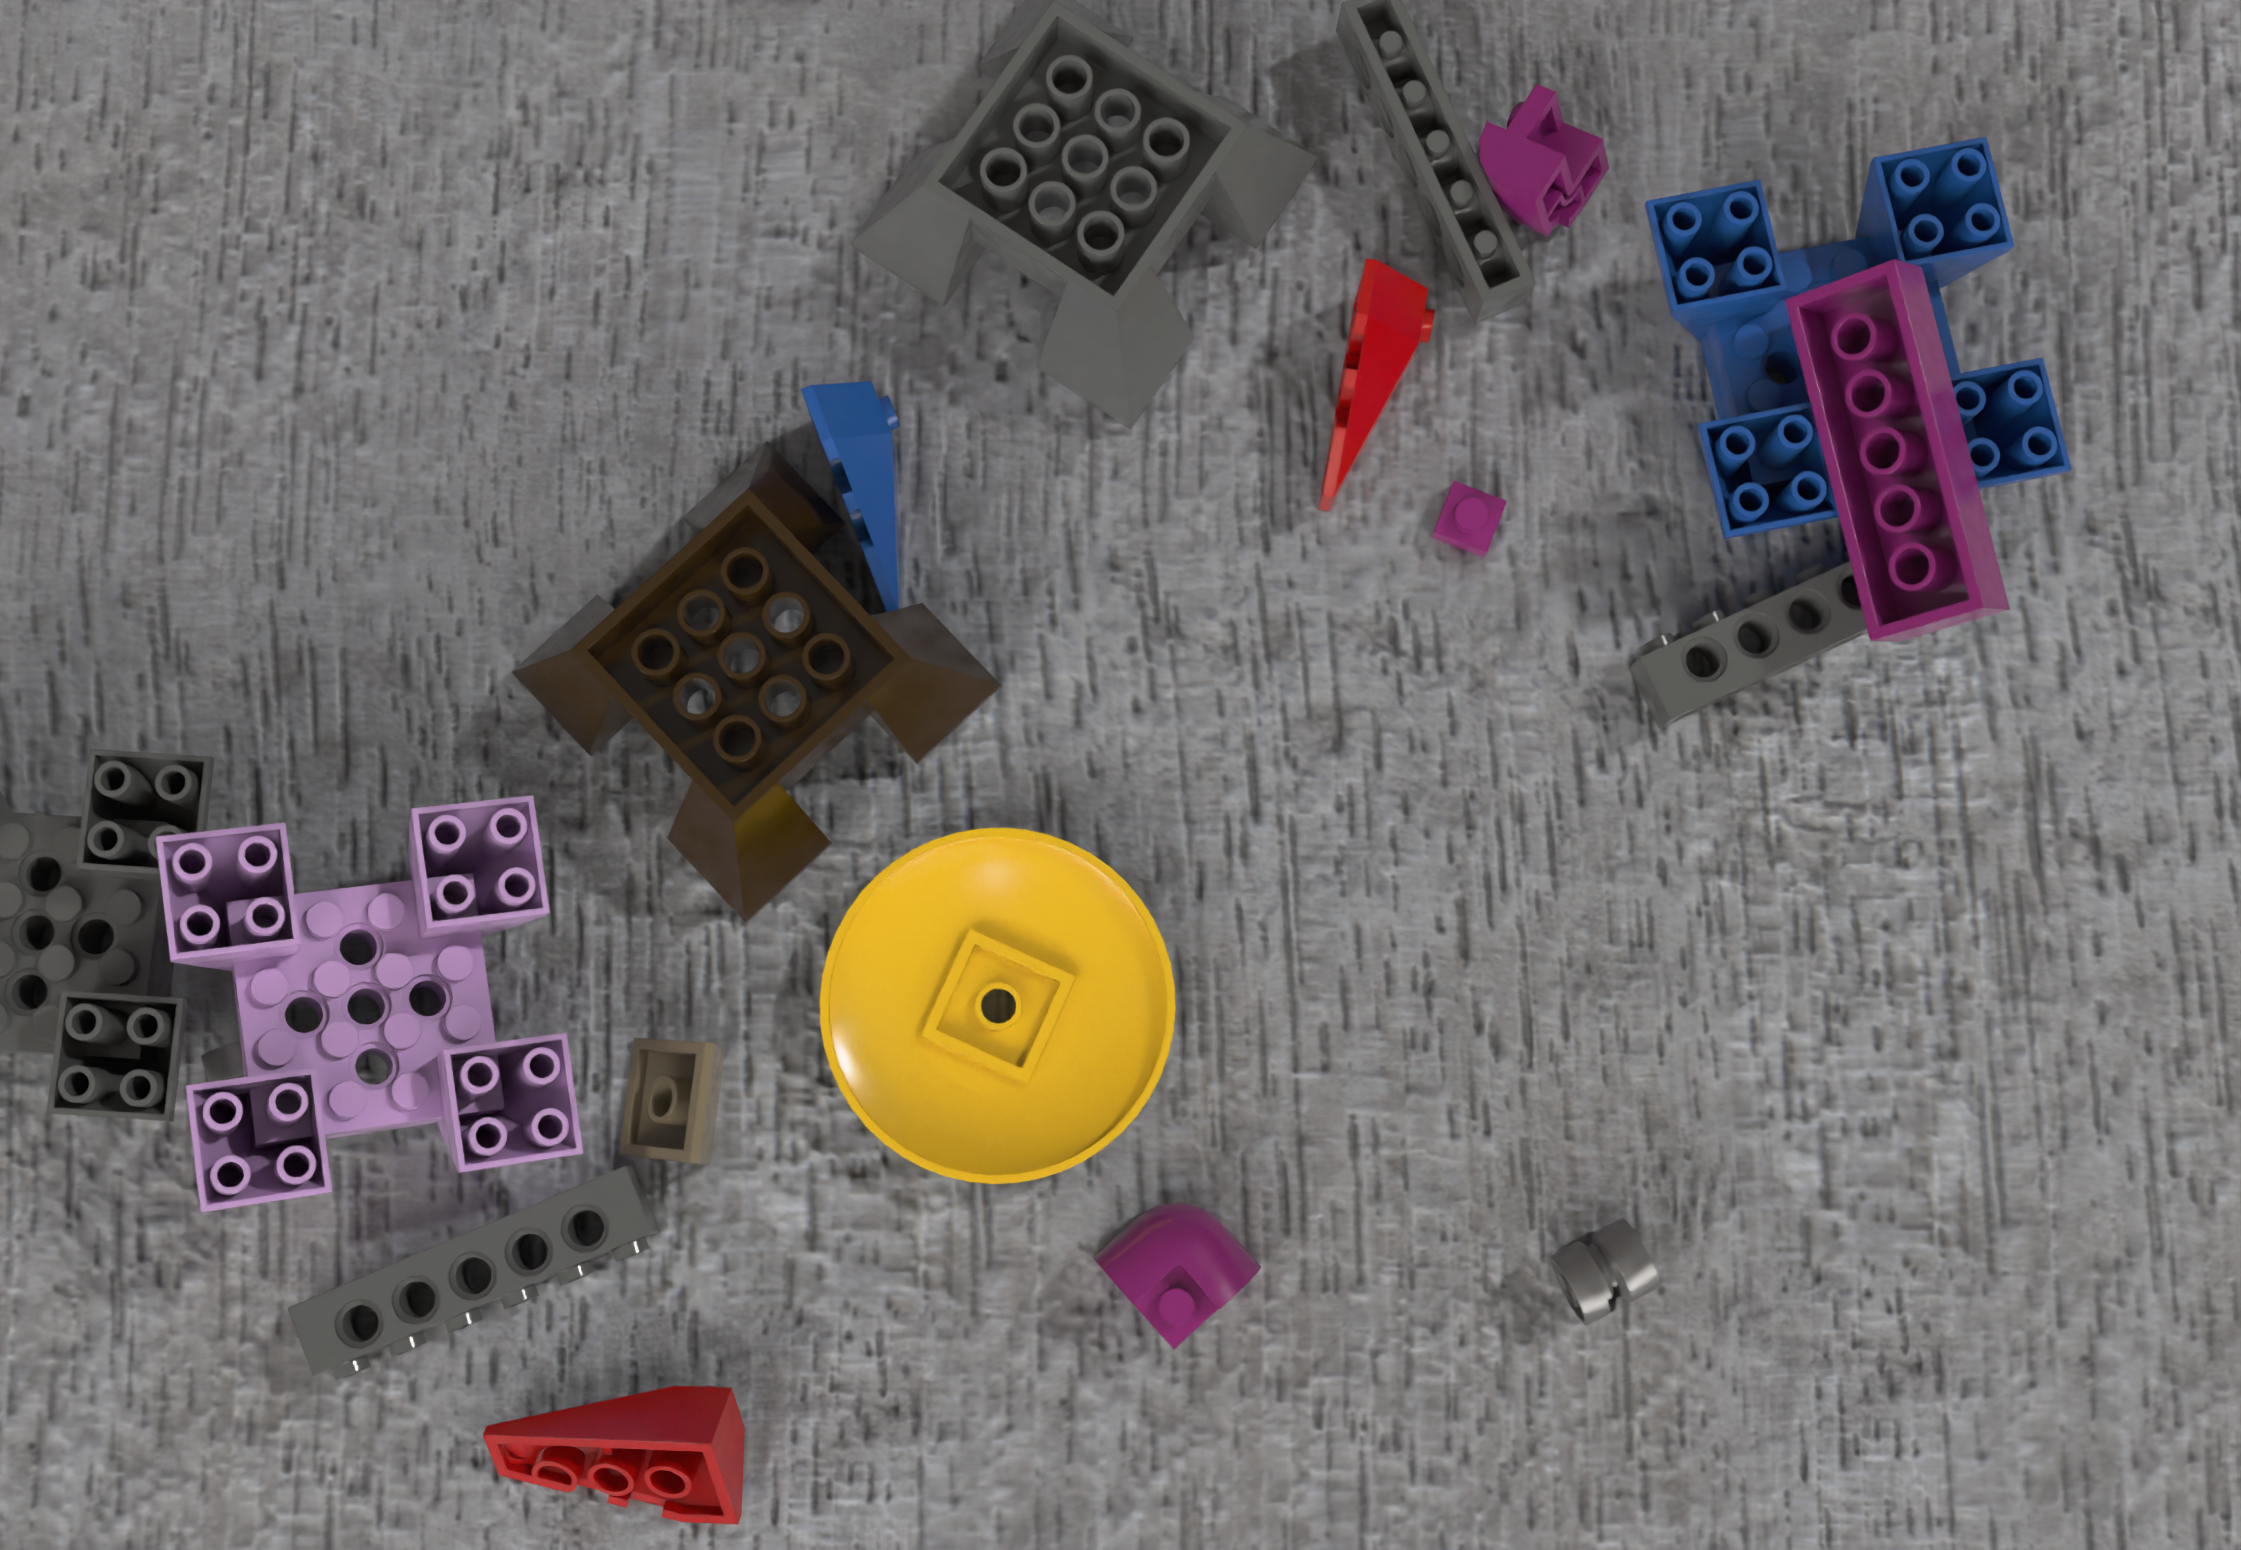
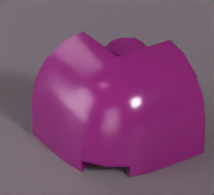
[1479,84,1609,238]
[1093,1202,1261,1350]

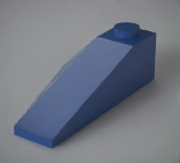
[801,381,902,612]

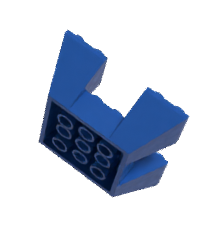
[1645,136,2072,539]

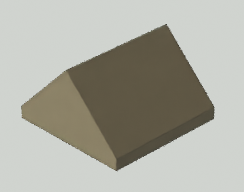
[618,1038,725,1165]

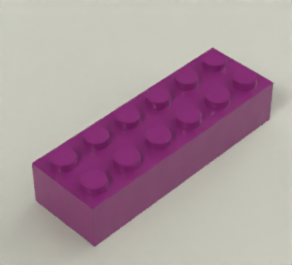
[1785,259,2010,642]

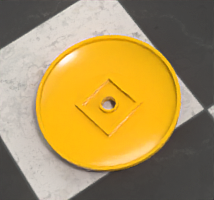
[819,828,1176,1184]

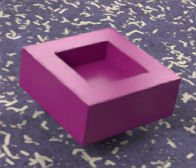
[1431,481,1507,558]

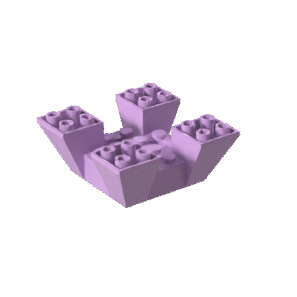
[156,795,583,1213]

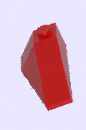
[1318,258,1435,511]
[483,1386,745,1525]

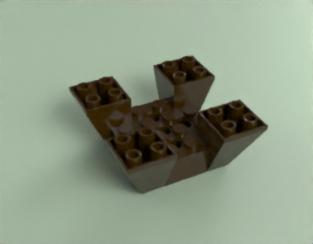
[512,441,1001,923]

